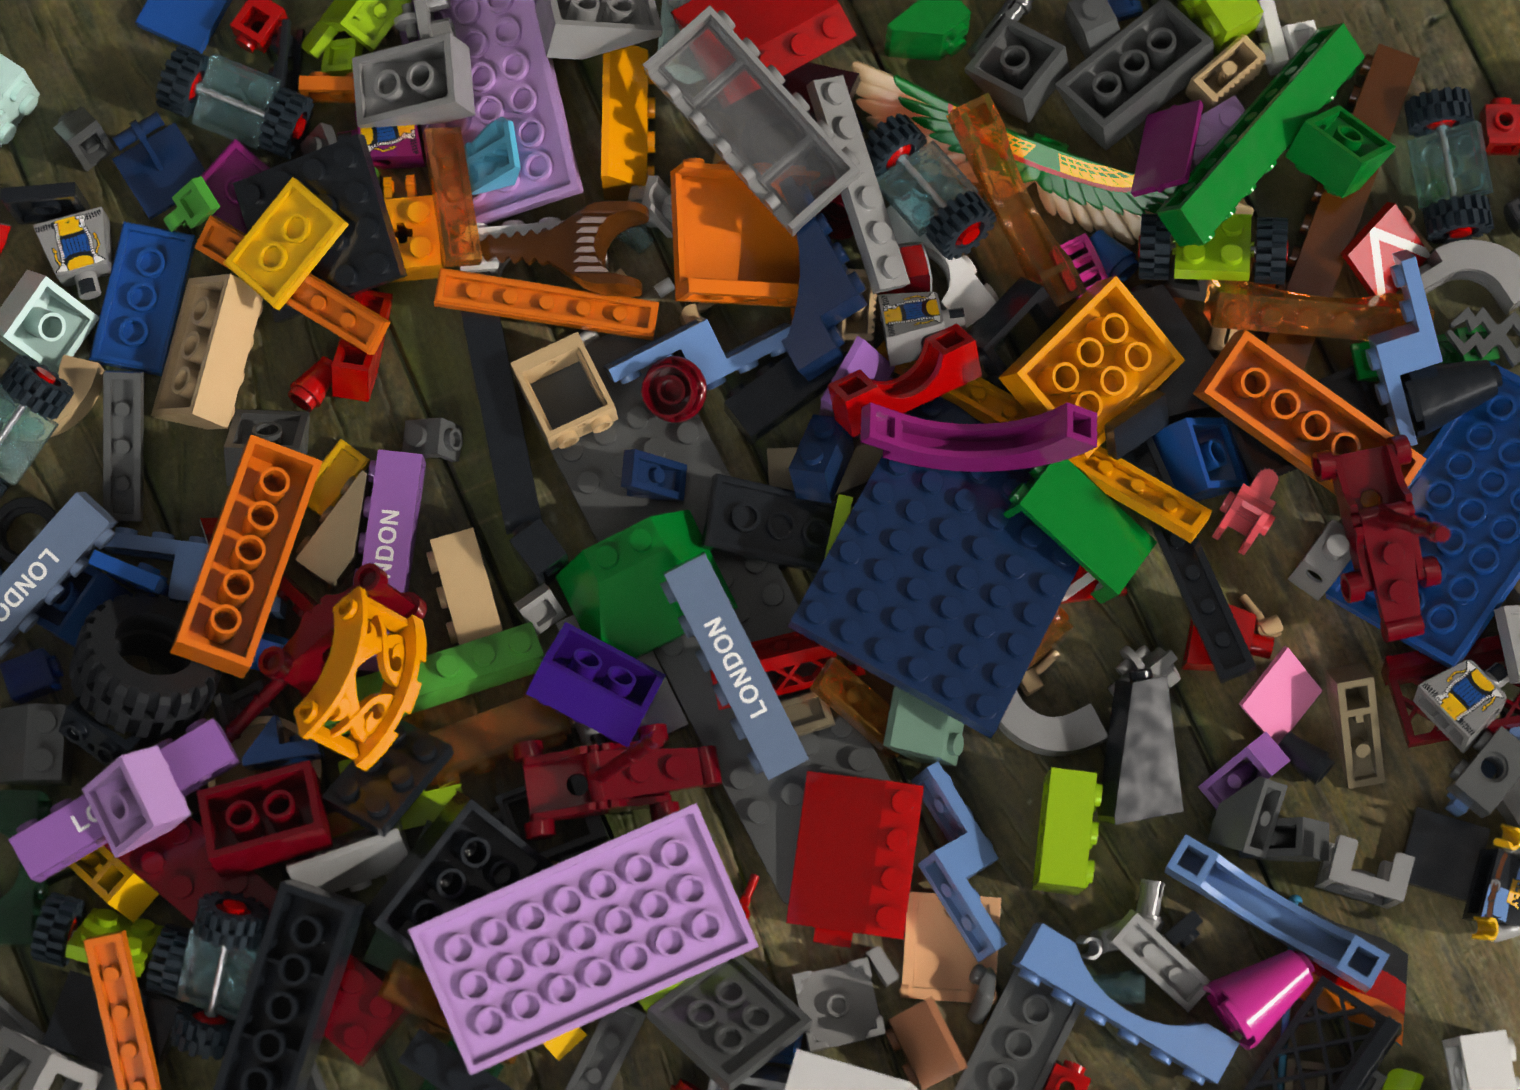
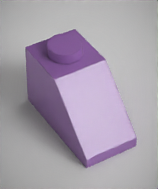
[1198,732,1291,810]

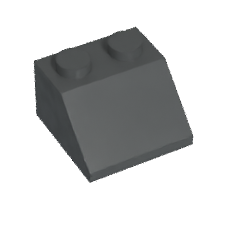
[965,16,1070,123]
[224,409,310,486]
[0,704,74,786]

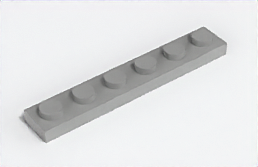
[806,75,910,294]

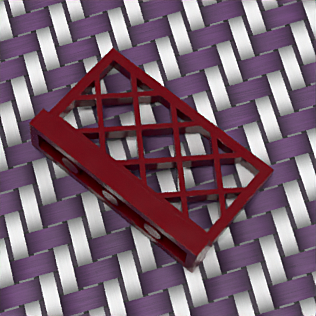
[1381,635,1520,748]

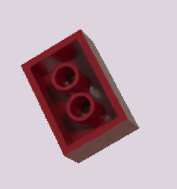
[197,760,333,878]

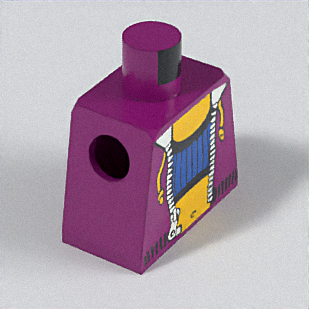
[337,110,426,169]

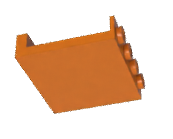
[670,158,820,308]

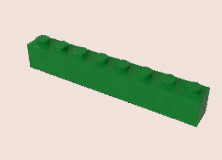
[1156,23,1365,246]

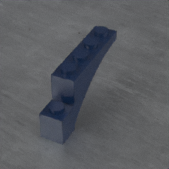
[779,176,868,381]

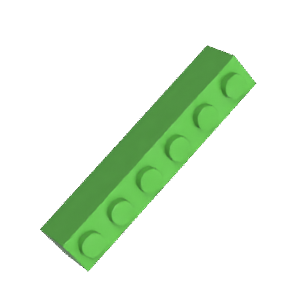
[323,622,544,736]

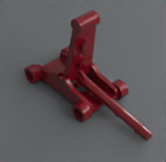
[223,563,427,744]

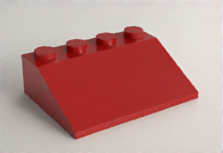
[671,0,857,109]
[786,771,924,940]

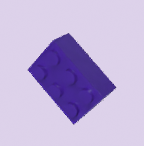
[526,622,666,747]

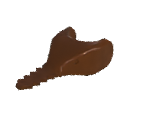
[475,201,649,297]

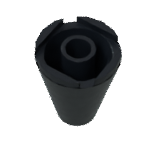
[1400,360,1503,439]

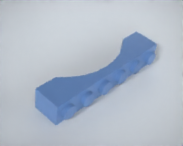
[1164,834,1390,993]
[1011,923,1240,1086]

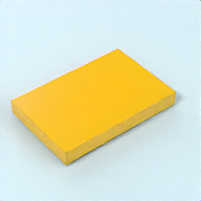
[223,177,349,311]

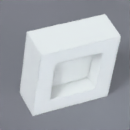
[1281,20,1317,61]

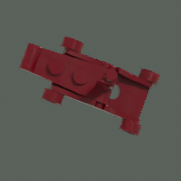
[1311,434,1450,643]
[512,723,722,841]

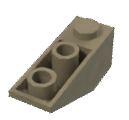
[295,470,371,592]

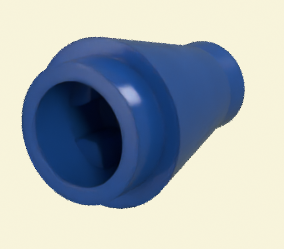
[1089,229,1139,282]

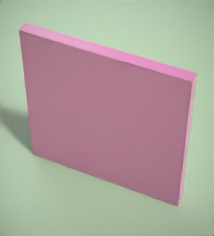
[1239,646,1323,745]

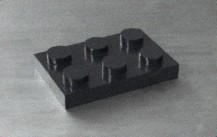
[321,719,454,838]

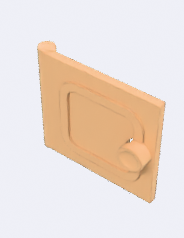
[899,891,1001,1005]

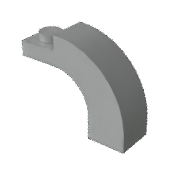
[1419,240,1520,315]
[998,690,1108,757]

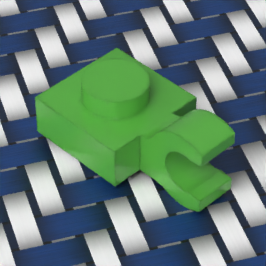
[163,176,220,232]

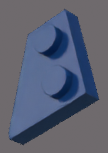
[88,549,169,597]

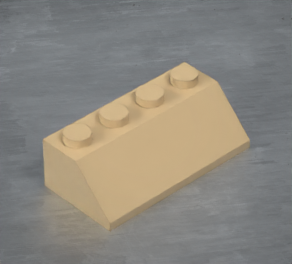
[151,274,263,430]

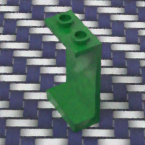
[1003,459,1157,604]

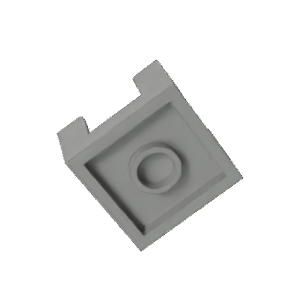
[1314,835,1415,909]
[792,957,886,1053]
[0,1026,103,1090]

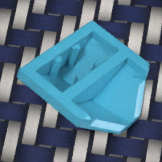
[462,117,521,195]

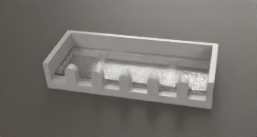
[643,5,860,237]

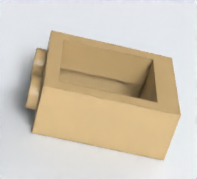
[510,332,618,451]

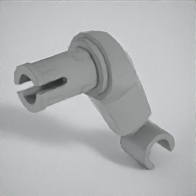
[1076,878,1165,960]

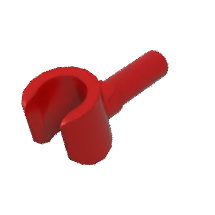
[739,873,760,921]

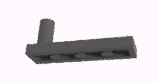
[103,371,145,522]

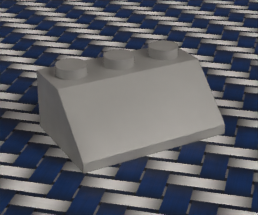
[286,819,411,893]

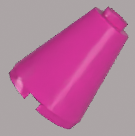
[1203,950,1314,1050]

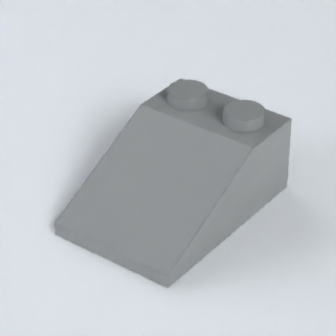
[535,0,663,60]
[352,33,475,128]

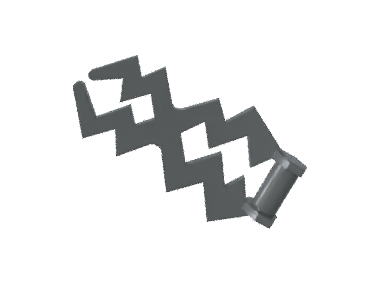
[1445,307,1520,368]

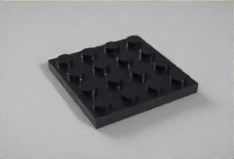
[233,134,407,323]

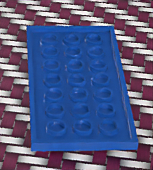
[1325,361,1520,669]

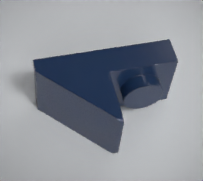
[621,449,687,501]
[242,715,325,771]

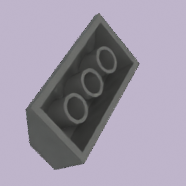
[1055,0,1214,151]

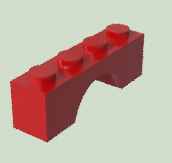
[827,323,982,438]

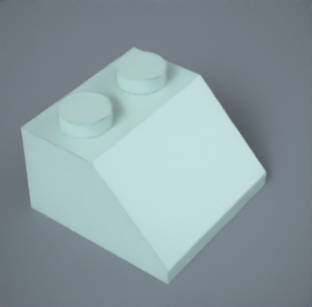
[0,269,99,374]

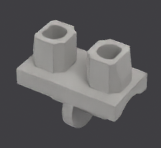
[394,0,456,41]
[628,175,673,238]
[1107,645,1181,696]

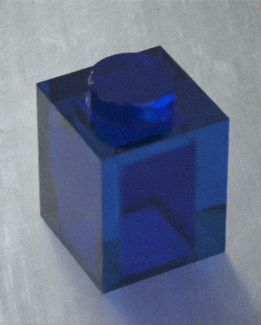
[0,648,64,705]

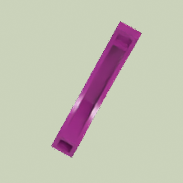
[861,402,1097,472]

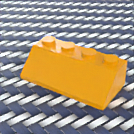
[601,45,656,200]

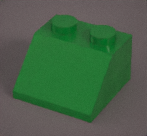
[884,0,971,61]
[1285,105,1396,198]

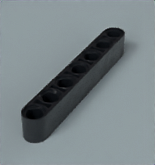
[461,311,542,535]

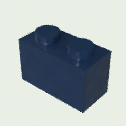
[789,414,855,503]

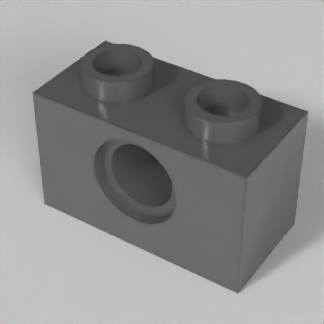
[1446,726,1520,818]

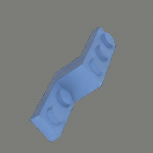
[1365,249,1443,446]
[603,316,791,390]
[104,527,287,620]
[911,762,1007,963]

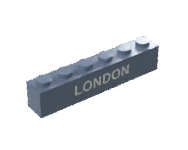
[0,492,118,661]
[660,552,809,780]

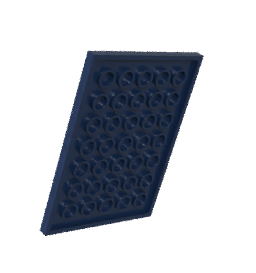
[787,396,1113,739]

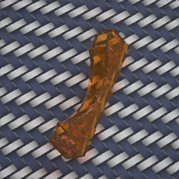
[946,92,1087,307]
[1203,280,1435,341]

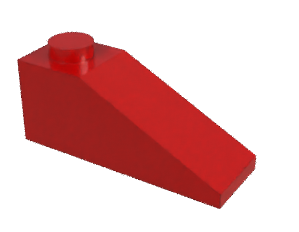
[331,290,393,402]

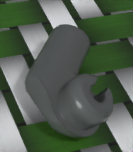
[967,964,997,1024]

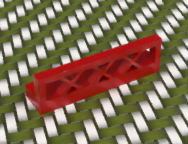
[709,631,866,710]

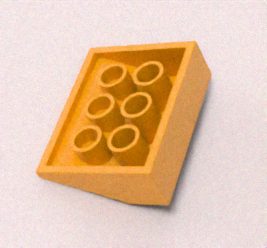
[998,276,1185,459]

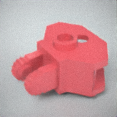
[1212,468,1279,555]

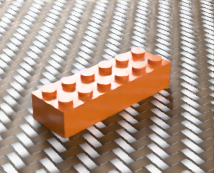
[1193,330,1426,507]
[170,434,323,679]

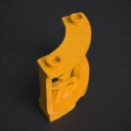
[294,586,427,771]

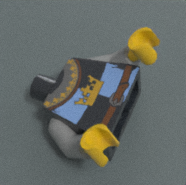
[1462,823,1520,943]

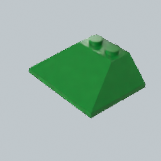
[556,509,738,659]

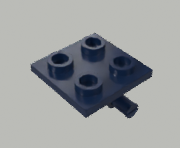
[112,111,205,220]

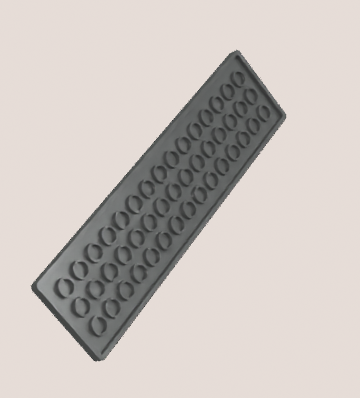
[517,333,891,904]

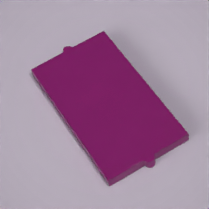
[1131,100,1204,197]

